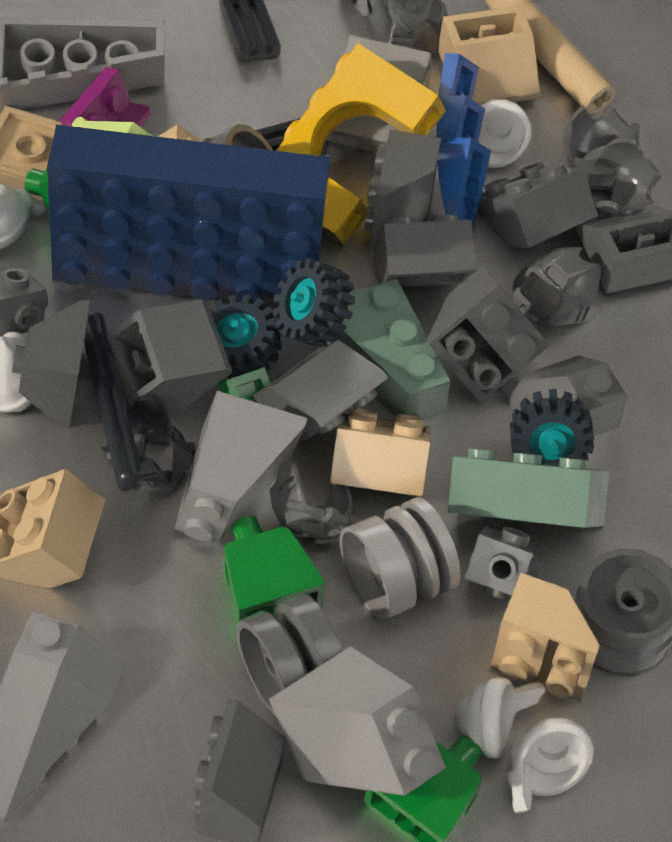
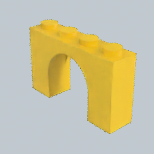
[276,43,446,247]

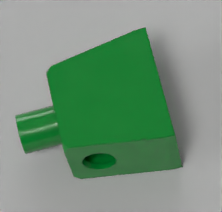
[223,516,326,629]
[364,735,483,842]

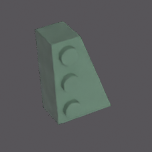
[327,279,451,419]
[448,448,610,528]

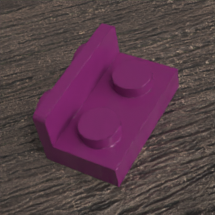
[60,67,152,127]

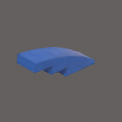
[436,53,491,233]

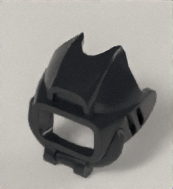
[101,395,196,490]

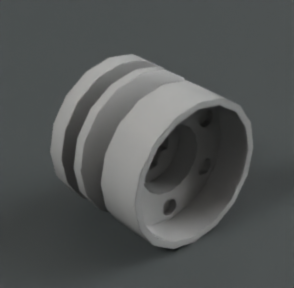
[340,497,461,621]

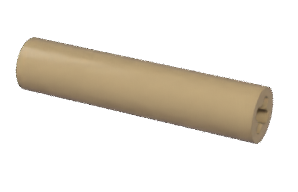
[485,0,616,115]

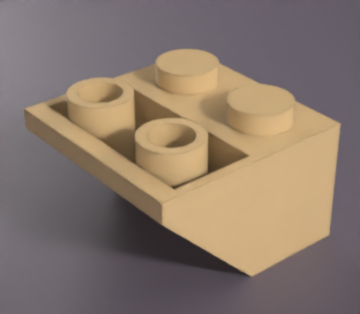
[438,5,540,105]
[330,408,431,496]
[0,469,105,589]
[490,573,600,701]

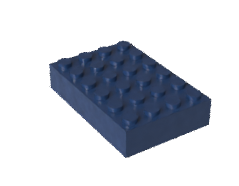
[47,124,330,308]

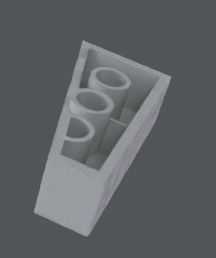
[0,17,165,114]

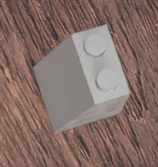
[326,35,431,157]
[174,391,307,542]
[269,646,446,796]

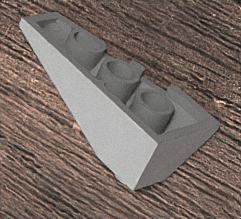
[0,611,125,822]

